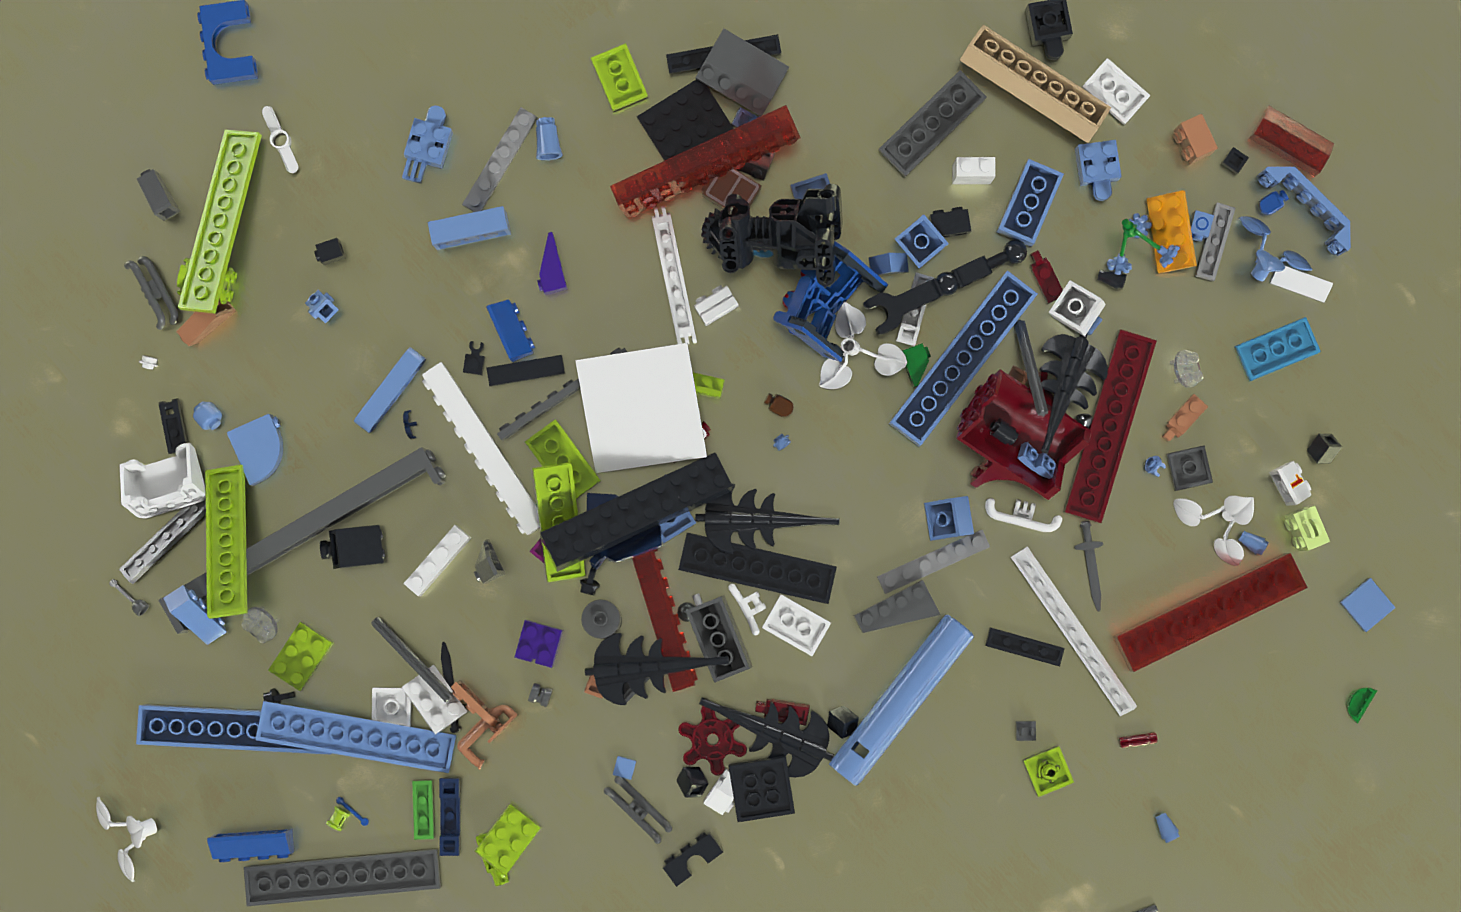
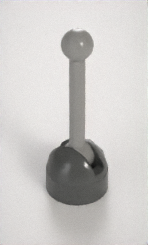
[109,579,149,616]

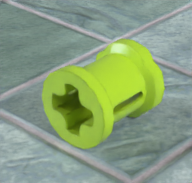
[326,806,350,831]

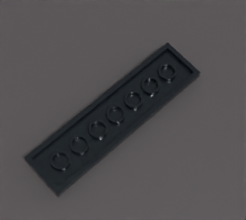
[678,533,837,604]

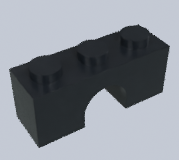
[663,832,724,887]

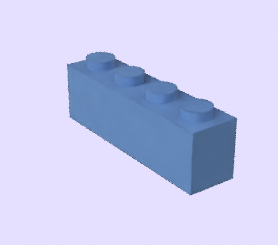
[163,585,227,645]

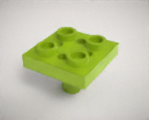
[1023,746,1074,797]

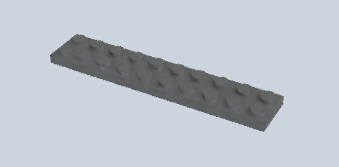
[244,849,441,906]

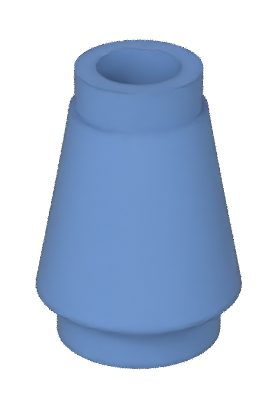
[1238,531,1269,555]
[1155,813,1180,843]

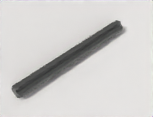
[1014,320,1048,417]
[371,617,453,703]

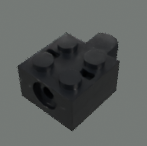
[1025,0,1073,60]

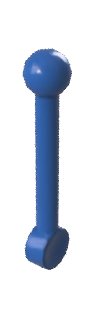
[336,797,369,826]

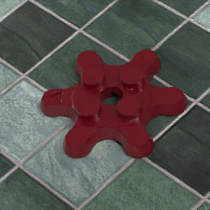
[678,706,747,776]

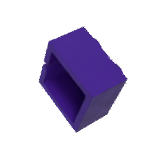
[514,620,564,668]

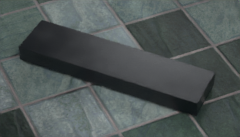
[486,355,565,387]
[985,627,1065,667]

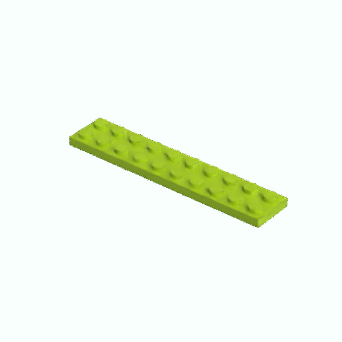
[178,130,262,314]

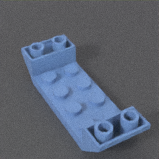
[1257,167,1351,256]

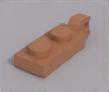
[1162,394,1208,442]

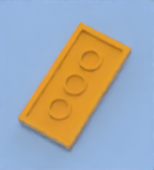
[1146,190,1197,273]

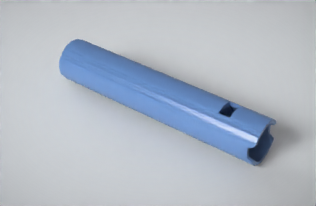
[829,615,974,786]

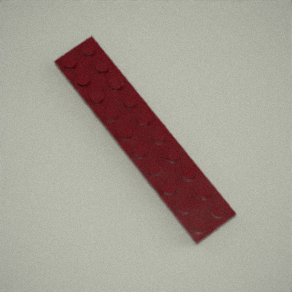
[1064,329,1157,523]

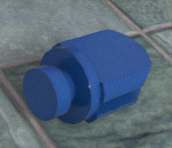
[1259,190,1289,215]

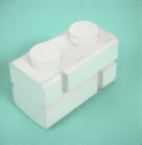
[694,285,739,326]

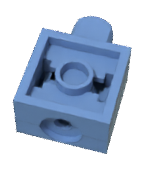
[404,106,453,169]
[1075,140,1121,201]

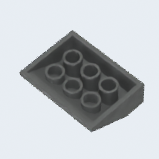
[695,28,789,117]

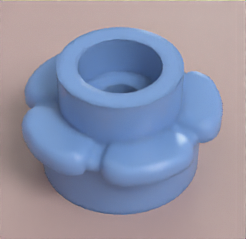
[773,434,791,451]

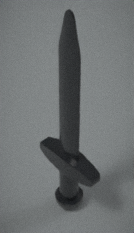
[441,642,466,733]

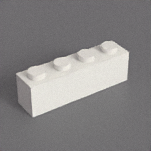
[404,525,471,596]

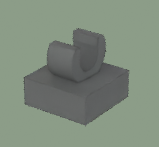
[1016,721,1036,741]

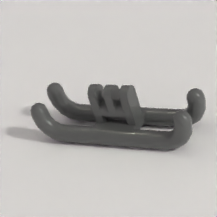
[124,256,178,330]
[604,776,672,844]

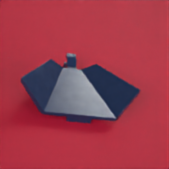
[586,493,662,570]

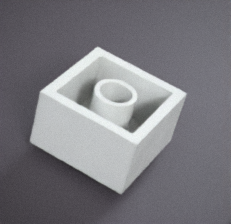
[1049,280,1106,336]

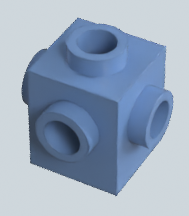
[305,290,339,323]

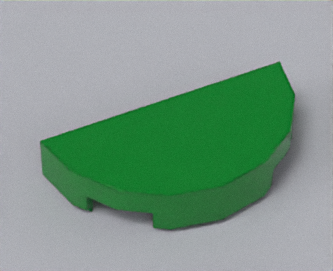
[1347,688,1377,723]

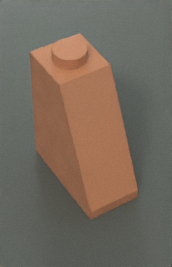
[176,298,236,346]

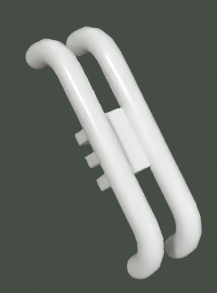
[985,498,1062,532]

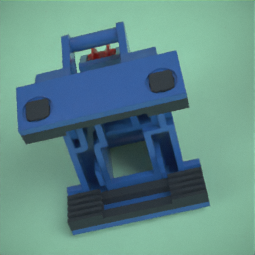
[773,241,888,362]

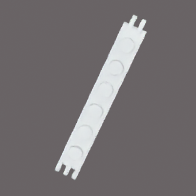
[652,206,697,344]

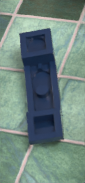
[439,778,461,856]

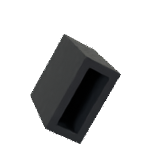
[329,525,385,569]

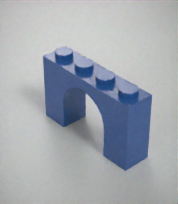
[197,0,258,85]

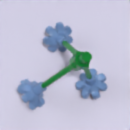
[1107,213,1180,275]

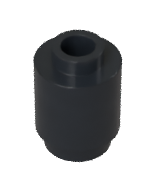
[989,418,1019,445]

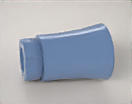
[536,117,563,160]

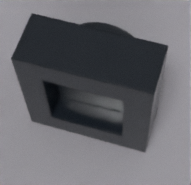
[1221,147,1249,174]

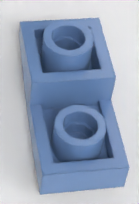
[1017,442,1056,479]

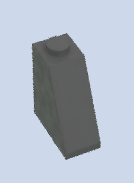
[137,169,180,221]

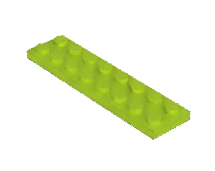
[205,465,248,619]

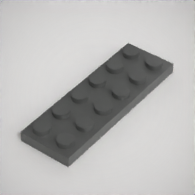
[878,70,987,177]

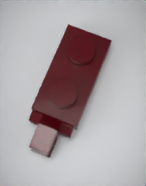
[1030,250,1063,304]
[755,699,810,726]

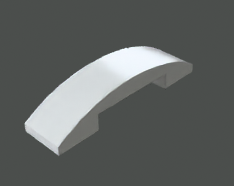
[896,272,934,346]

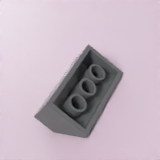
[686,595,753,683]

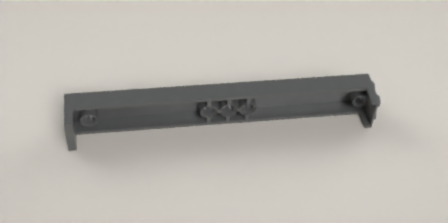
[158,447,446,634]

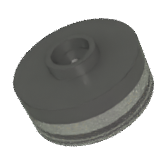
[581,600,622,639]

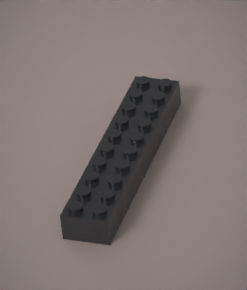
[540,452,732,572]

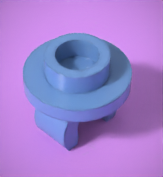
[1144,456,1166,477]

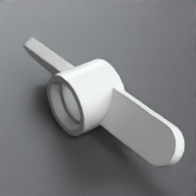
[262,106,298,173]

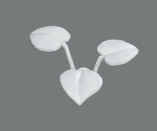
[819,302,907,389]
[1173,496,1254,566]
[96,797,157,882]

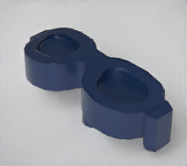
[403,410,417,439]

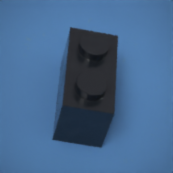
[928,207,971,238]

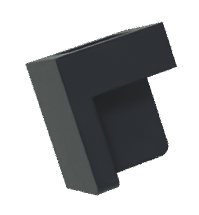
[1307,434,1342,464]
[827,706,859,739]
[676,767,708,798]

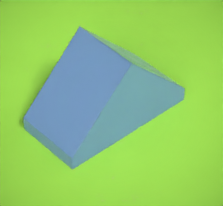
[869,253,909,276]

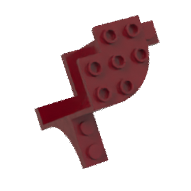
[956,369,1092,500]

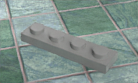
[1195,202,1235,281]

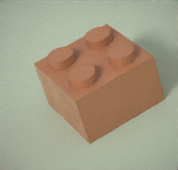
[1173,114,1218,165]

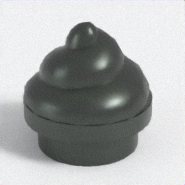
[677,602,695,622]

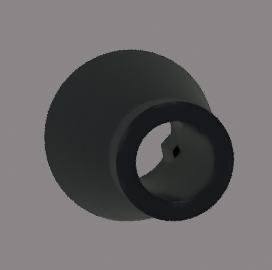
[1097,269,1127,290]

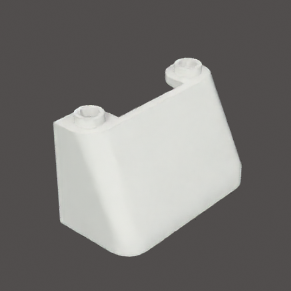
[120,443,206,518]

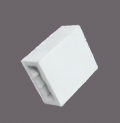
[952,157,995,184]

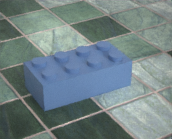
[997,159,1064,247]

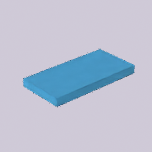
[1234,317,1321,382]

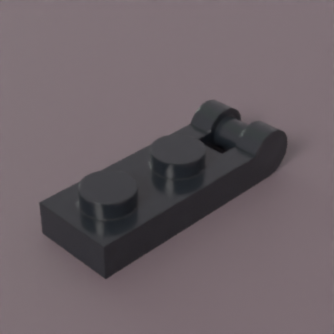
[159,398,187,454]

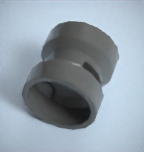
[528,683,553,707]

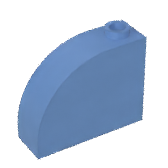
[227,414,283,486]

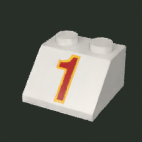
[1269,461,1311,506]

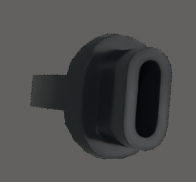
[580,566,600,595]
[263,688,295,704]

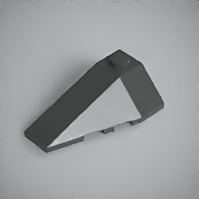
[474,539,505,584]

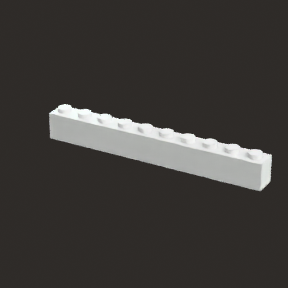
[422,362,540,535]

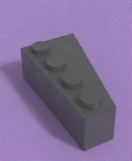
[853,580,941,633]

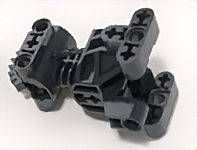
[701,184,843,286]

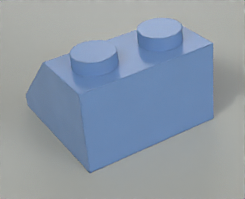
[895,215,949,269]
[924,496,974,541]

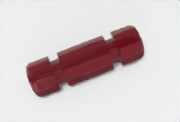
[1119,733,1158,748]

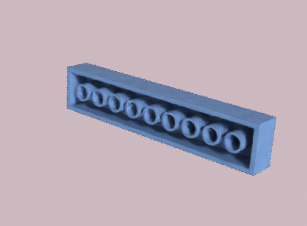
[889,270,1038,447]
[136,704,333,754]

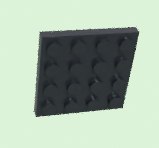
[637,79,740,181]

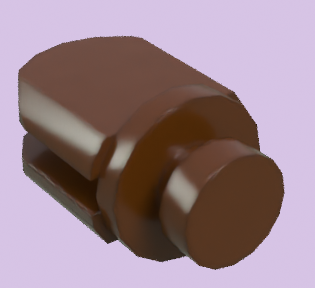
[764,393,794,417]

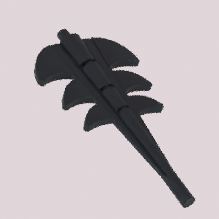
[1039,334,1108,454]
[695,484,839,554]
[585,633,729,705]
[699,697,834,778]

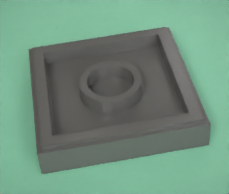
[1166,445,1213,491]

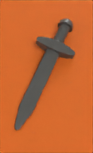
[1074,521,1103,612]

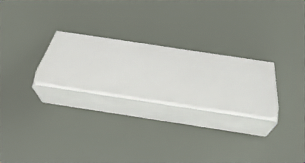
[1270,266,1333,303]

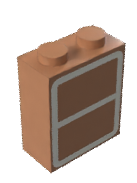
[701,162,762,209]

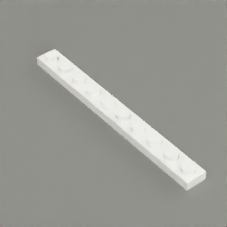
[1011,546,1137,716]

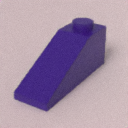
[537,232,567,295]

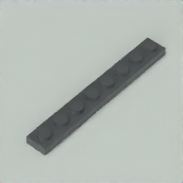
[497,347,627,441]

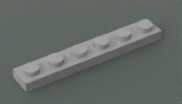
[462,107,537,212]
[119,499,206,584]
[877,530,990,594]

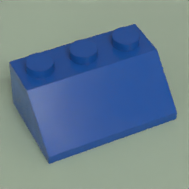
[486,299,535,363]

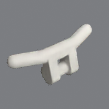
[728,584,766,635]

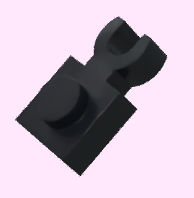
[463,341,485,376]

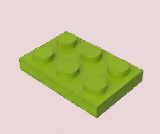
[591,43,648,111]
[268,622,333,691]
[474,804,540,875]

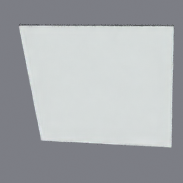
[575,343,707,473]

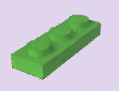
[412,780,434,840]

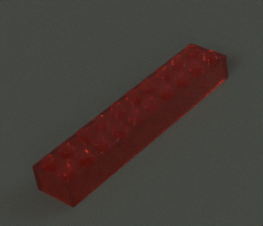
[610,105,801,218]
[1113,553,1308,672]

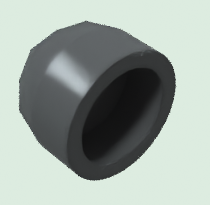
[1076,413,1092,428]

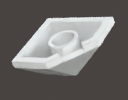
[703,768,734,815]

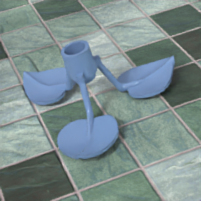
[1239,216,1313,281]

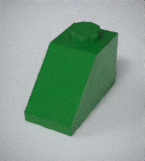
[902,343,931,388]

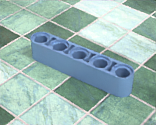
[354,347,426,433]

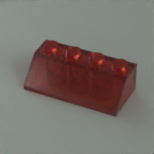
[1249,105,1334,177]

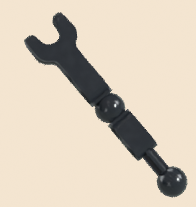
[863,240,1027,336]

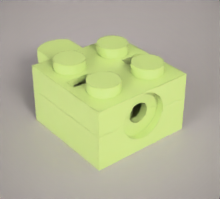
[1284,506,1330,551]

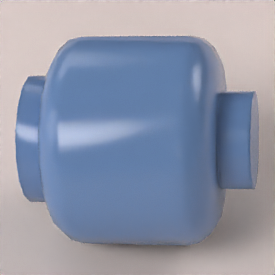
[193,401,222,430]

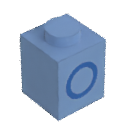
[1190,210,1214,241]

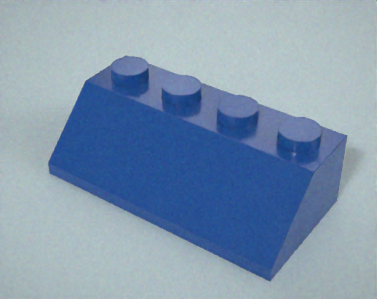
[207,829,294,862]

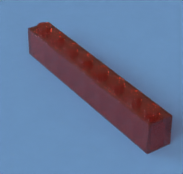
[632,548,698,692]

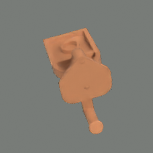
[451,680,518,770]

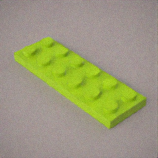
[532,462,586,582]

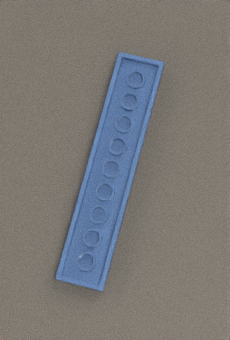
[255,701,456,773]

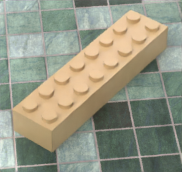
[960,25,1111,143]

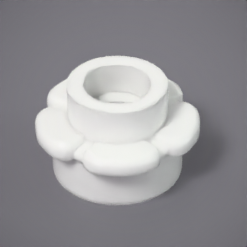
[139,355,158,370]

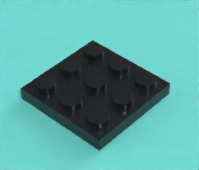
[729,756,795,822]

